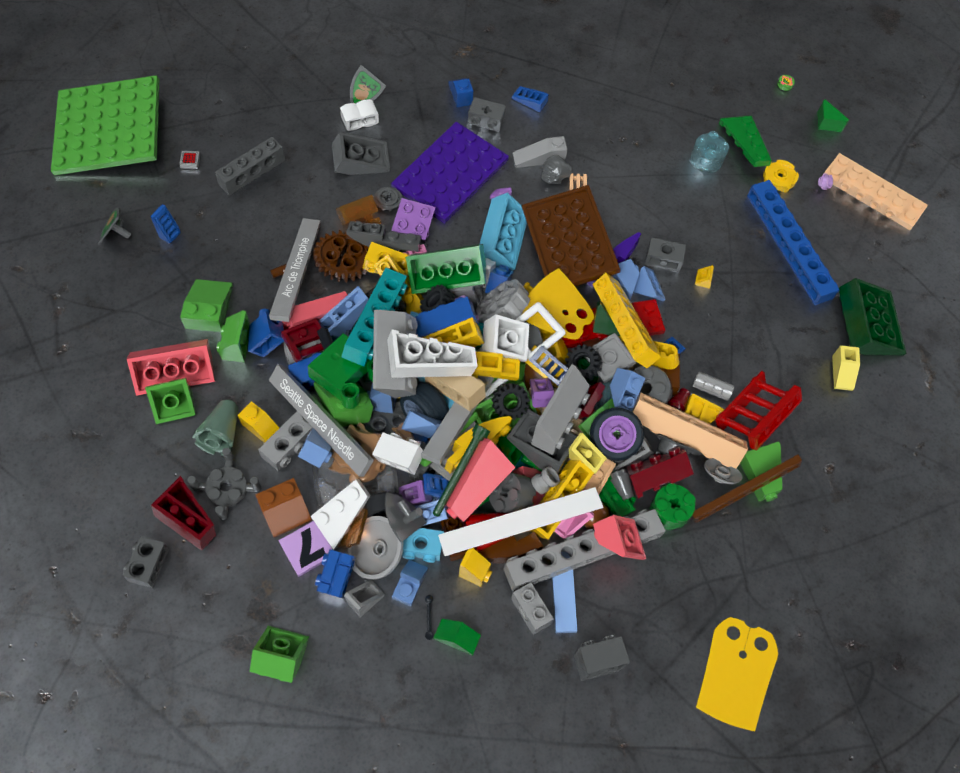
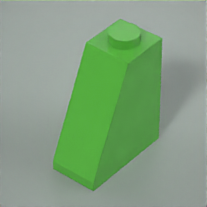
[740,441,783,502]

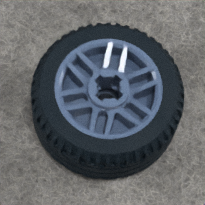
[400,382,449,421]

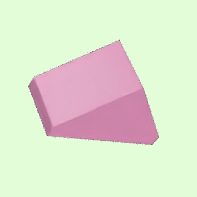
[554,512,594,539]

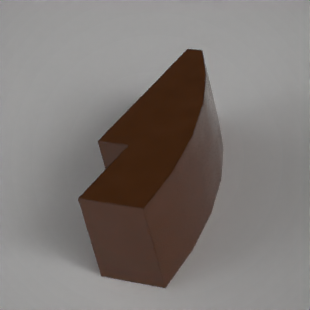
[479,532,543,564]

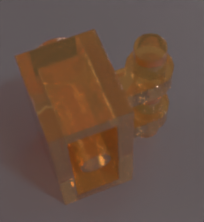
[336,194,382,231]

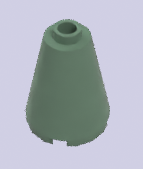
[193,399,238,456]

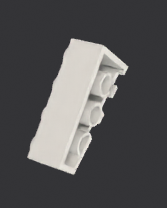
[387,329,477,378]

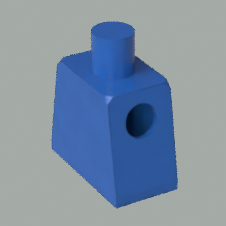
[248,309,284,357]

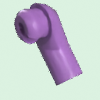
[490,187,512,200]

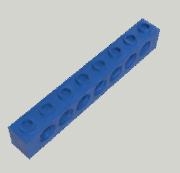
[747,180,839,305]

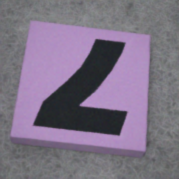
[278,521,332,577]

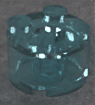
[691,131,729,173]

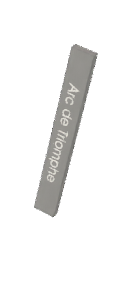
[269,218,321,322]

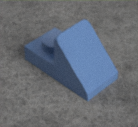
[392,560,428,606]

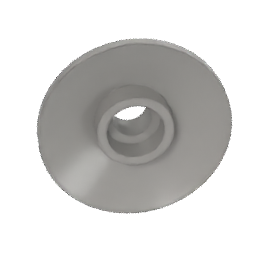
[704,459,743,484]

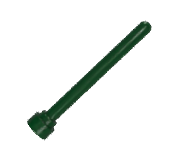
[433,424,490,517]

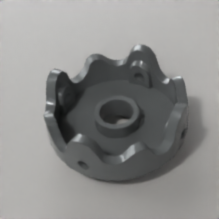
[632,365,673,404]

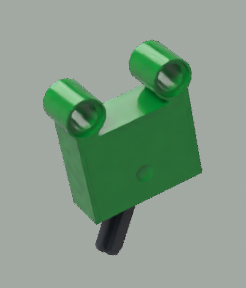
[308,327,373,409]

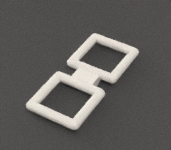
[476,302,566,398]

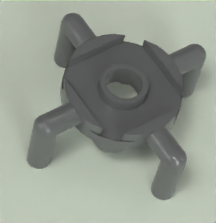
[187,448,261,520]

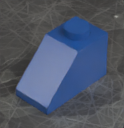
[448,78,473,108]

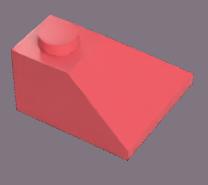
[593,515,646,560]

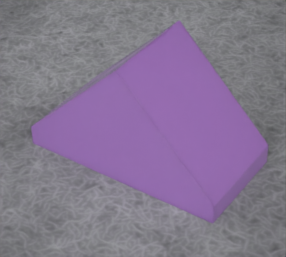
[399,480,433,505]

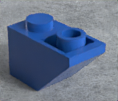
[485,265,514,294]

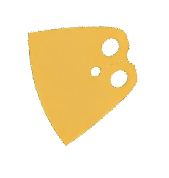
[521,268,594,340]

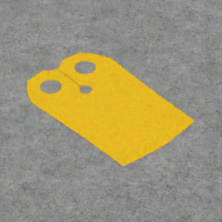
[696,617,778,732]

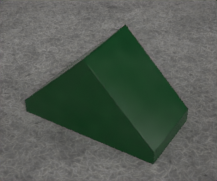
[592,301,620,336]

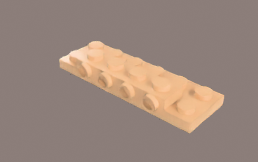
[822,153,928,230]

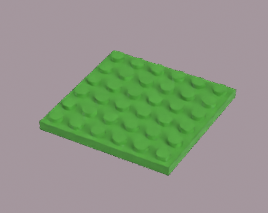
[51,75,159,176]

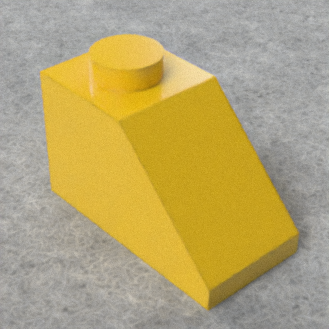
[238,401,279,443]
[459,548,493,587]

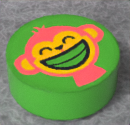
[777,75,795,91]

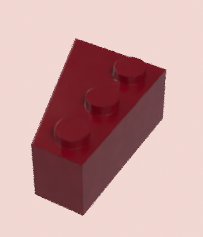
[627,447,694,498]
[151,476,216,551]

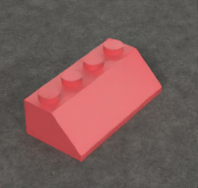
[127,339,215,396]

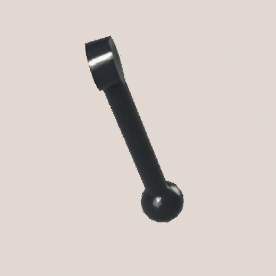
[425,595,434,640]

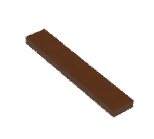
[691,454,802,523]

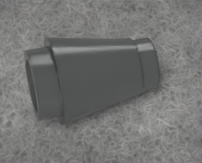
[610,469,634,500]

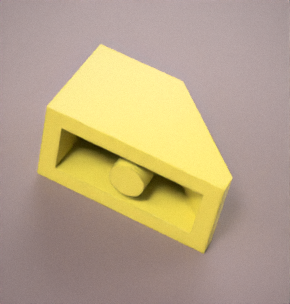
[569,433,606,474]

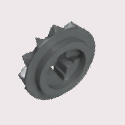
[374,187,402,212]

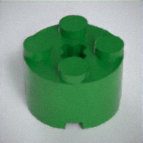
[650,483,696,530]

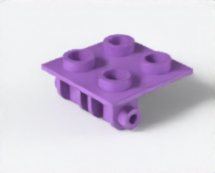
[391,198,436,240]

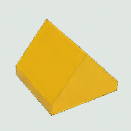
[695,265,714,289]

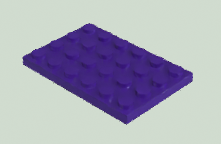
[391,122,509,224]

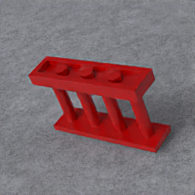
[715,371,802,451]

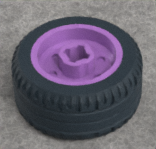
[590,407,644,461]

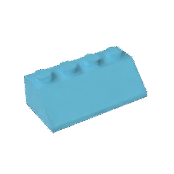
[480,193,527,271]

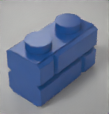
[315,549,356,598]

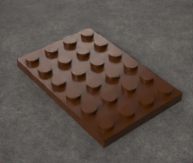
[521,185,620,286]

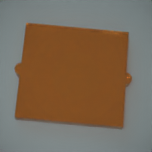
[338,509,368,548]

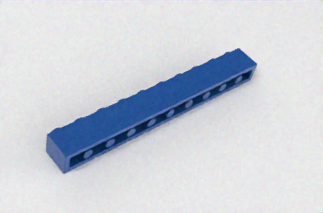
[288,296,479,390]

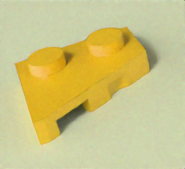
[684,393,725,424]

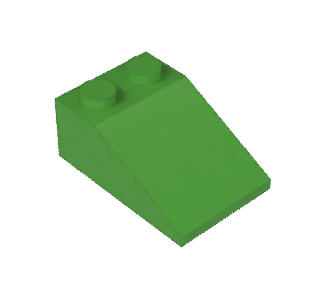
[180,279,233,332]
[313,382,373,427]

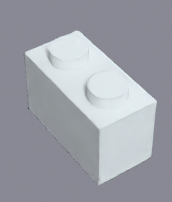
[372,433,423,475]

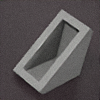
[345,580,385,618]

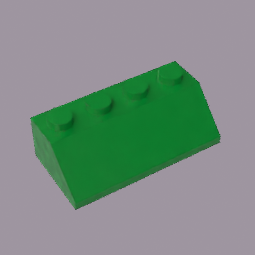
[406,244,486,294]

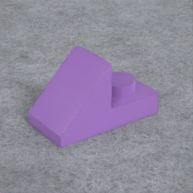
[530,378,554,408]

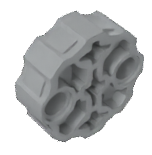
[476,279,530,324]

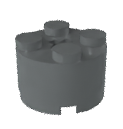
[489,472,536,513]

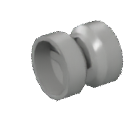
[531,466,560,494]

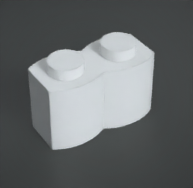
[340,99,379,131]

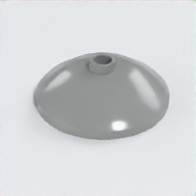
[347,516,403,580]

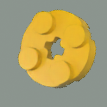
[763,160,799,193]

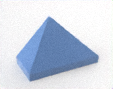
[634,266,666,301]
[402,410,442,439]

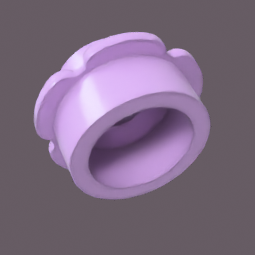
[818,173,833,190]

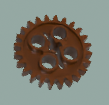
[314,230,369,283]

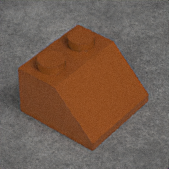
[255,478,312,538]

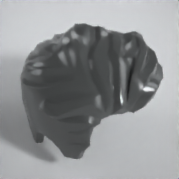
[541,155,572,184]

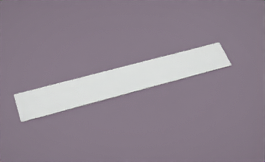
[438,487,604,556]

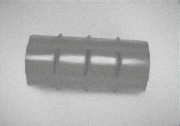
[692,371,734,401]

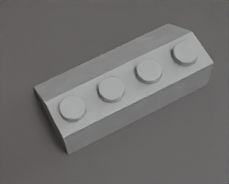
[373,310,418,398]
[531,364,590,455]

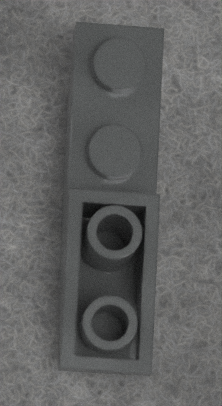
[346,221,421,252]

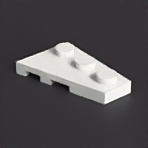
[311,479,371,550]

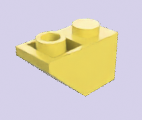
[832,345,860,391]

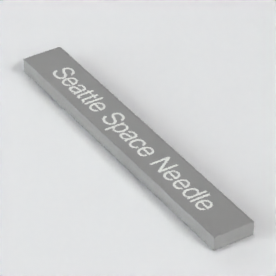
[269,364,374,477]

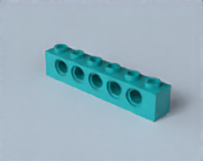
[342,268,408,366]

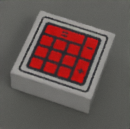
[179,151,200,169]

